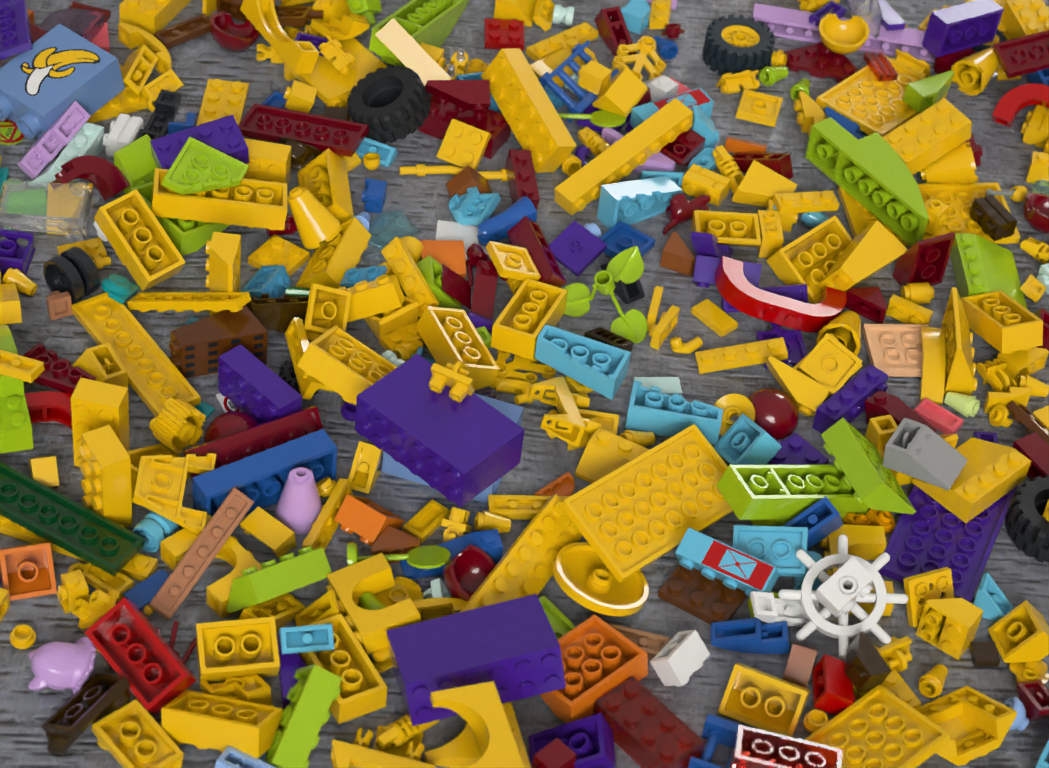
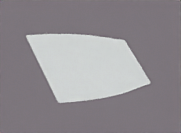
[435,220,490,260]

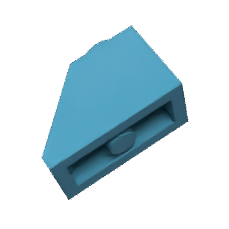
[690,105,719,149]

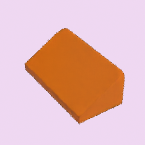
[725,136,768,153]

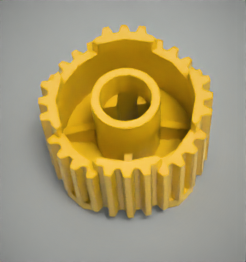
[149,397,206,454]

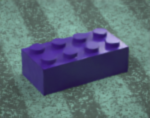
[922,0,1004,57]
[150,114,249,170]
[218,344,302,424]

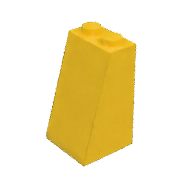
[818,220,908,292]

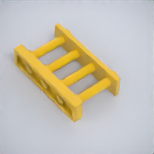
[284,317,335,400]

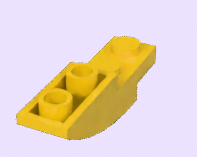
[794,91,827,137]

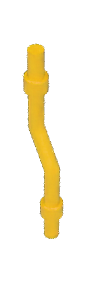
[399,164,508,181]

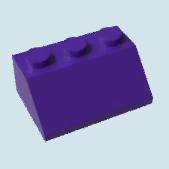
[692,255,762,288]

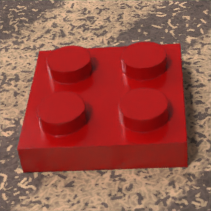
[484,18,525,51]

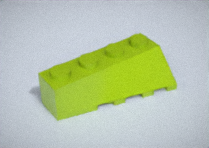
[226,546,332,613]
[264,664,342,768]

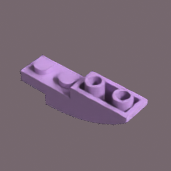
[601,127,676,173]

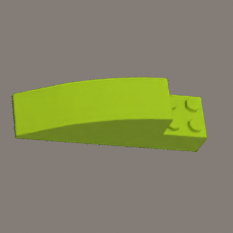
[369,0,469,68]
[805,117,929,247]
[0,324,34,454]
[717,465,870,527]

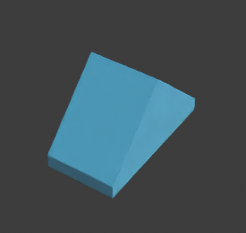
[973,573,1013,622]

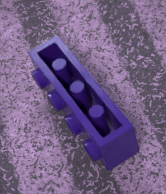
[812,364,889,434]

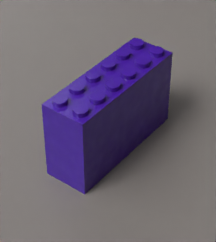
[355,354,525,508]
[386,594,566,726]

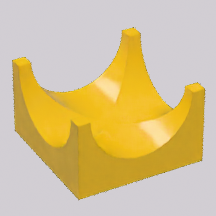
[424,681,524,768]

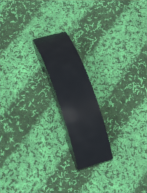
[134,90,182,141]

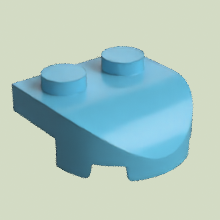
[448,187,501,226]

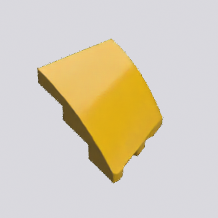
[310,12,370,40]
[200,675,282,728]

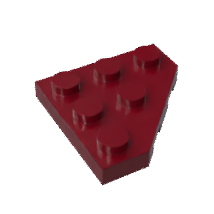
[784,42,859,83]

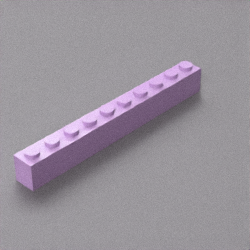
[752,3,936,63]

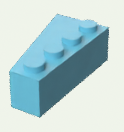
[597,176,682,230]
[535,324,631,400]
[625,380,723,445]

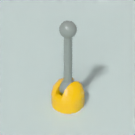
[985,185,1028,202]

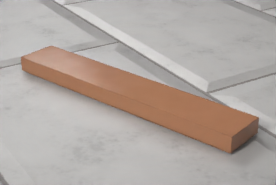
[148,487,254,621]

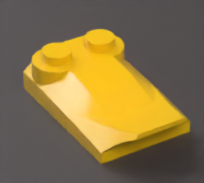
[530,38,598,87]
[92,699,184,768]

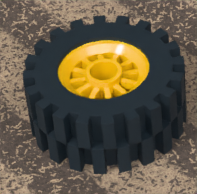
[702,15,775,77]

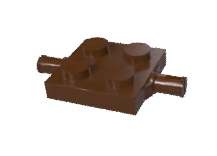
[274,6,324,28]

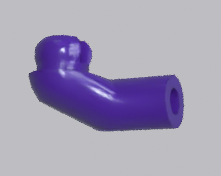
[574,145,591,167]

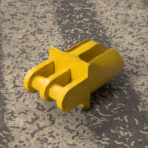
[976,358,1017,393]

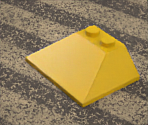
[915,686,1017,766]

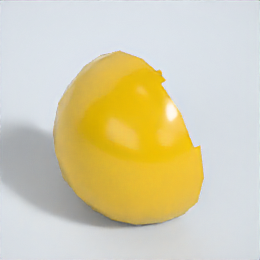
[819,13,870,54]

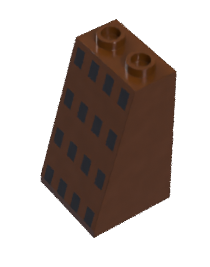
[169,305,268,378]

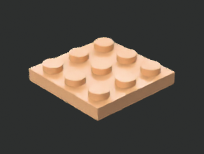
[862,324,928,377]

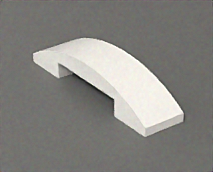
[750,591,838,627]

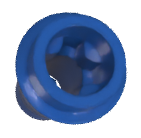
[653,35,678,60]

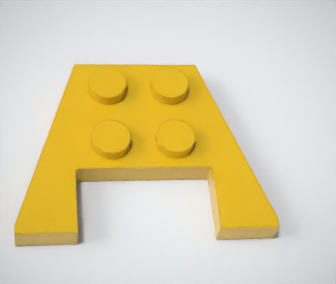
[132,453,216,535]

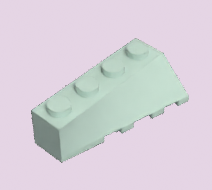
[29,122,105,192]

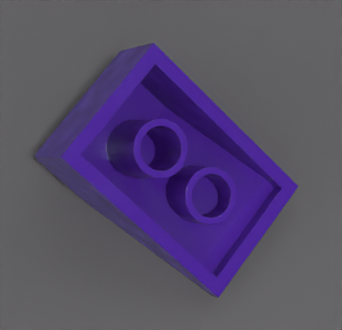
[528,713,617,768]

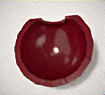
[210,11,261,52]
[1023,193,1049,234]
[747,388,799,440]
[204,411,259,443]
[443,545,496,601]

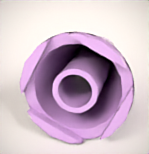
[275,467,322,535]

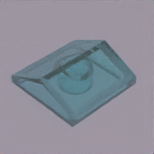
[368,211,418,249]

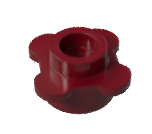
[662,23,685,39]

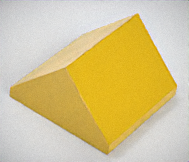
[592,67,648,117]
[363,296,419,341]

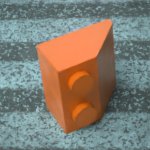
[334,494,405,546]
[0,541,57,601]

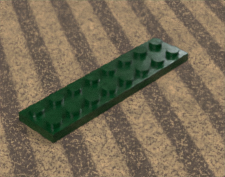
[0,462,145,576]

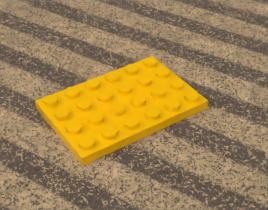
[816,55,948,137]

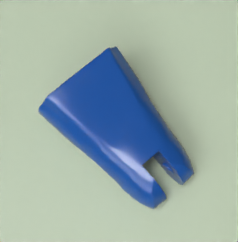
[477,196,537,246]

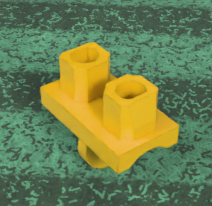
[429,360,475,403]
[441,507,472,542]
[72,589,120,630]
[874,636,912,672]

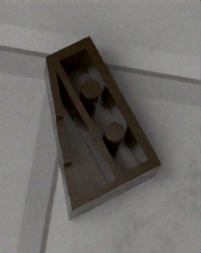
[246,293,309,333]

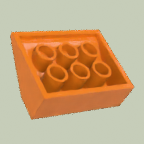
[539,614,648,724]

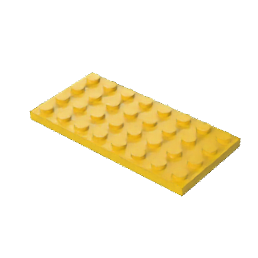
[838,183,1021,246]
[560,424,733,583]

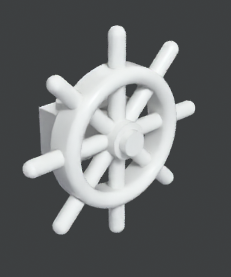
[778,534,908,660]

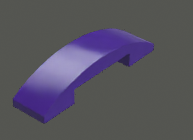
[691,231,734,258]

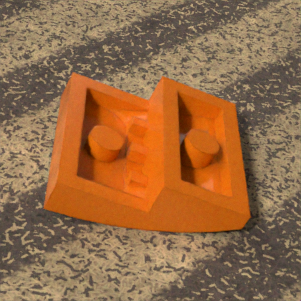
[420,240,466,278]

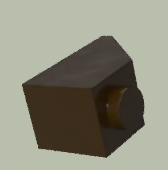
[844,632,892,692]

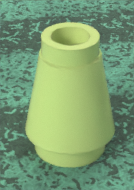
[944,391,980,417]

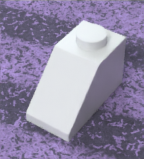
[644,75,679,103]

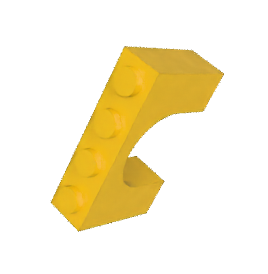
[160,514,262,619]
[819,524,894,616]
[325,553,421,655]

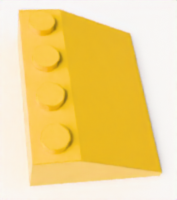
[766,215,852,304]
[940,287,977,397]
[297,325,397,405]
[912,437,1031,523]

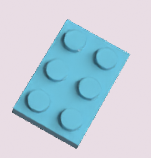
[732,525,808,577]

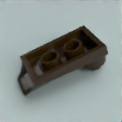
[41,673,131,755]

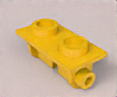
[319,35,358,75]
[892,49,930,78]
[716,70,760,95]

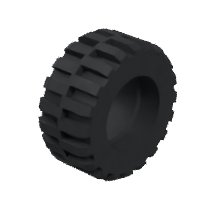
[347,65,431,144]
[1006,476,1049,563]

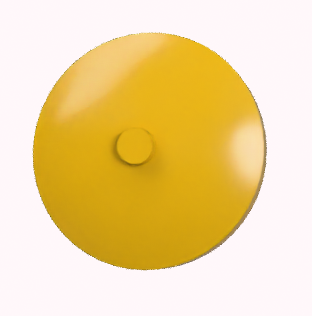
[553,542,649,616]

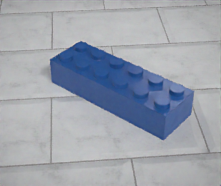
[193,429,337,517]

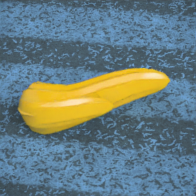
[491,377,537,405]

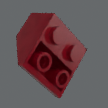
[660,129,705,166]

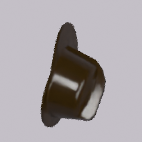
[279,137,323,169]

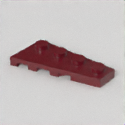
[23,342,96,394]

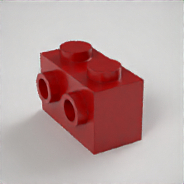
[812,654,855,716]

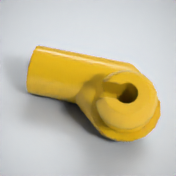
[670,337,703,354]

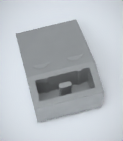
[883,417,967,490]

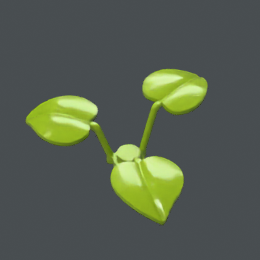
[563,246,648,344]

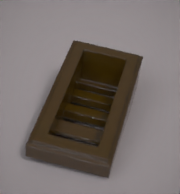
[584,327,634,352]

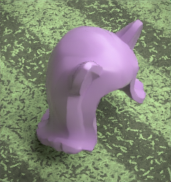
[28,637,96,695]

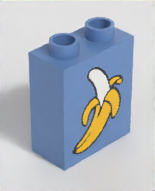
[0,23,125,140]

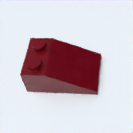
[892,232,956,287]

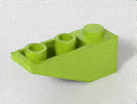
[903,70,954,113]

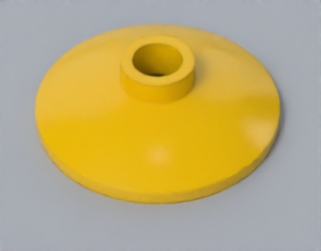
[713,394,755,436]

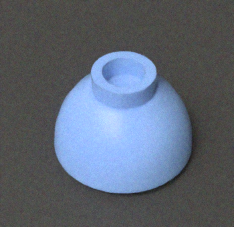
[1002,697,1029,731]

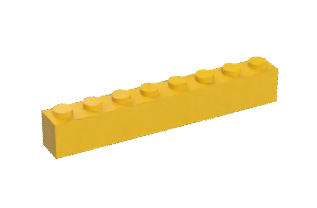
[554,98,693,216]

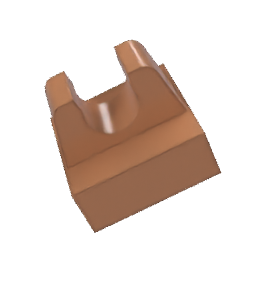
[46,291,73,321]

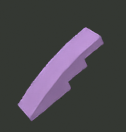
[17,101,90,179]

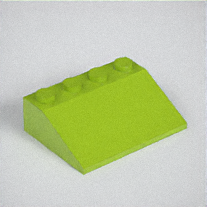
[130,181,230,256]
[950,233,1027,309]
[821,418,917,514]

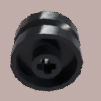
[43,246,100,304]

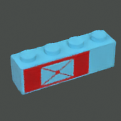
[630,88,714,128]
[675,528,779,598]

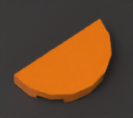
[534,471,575,496]

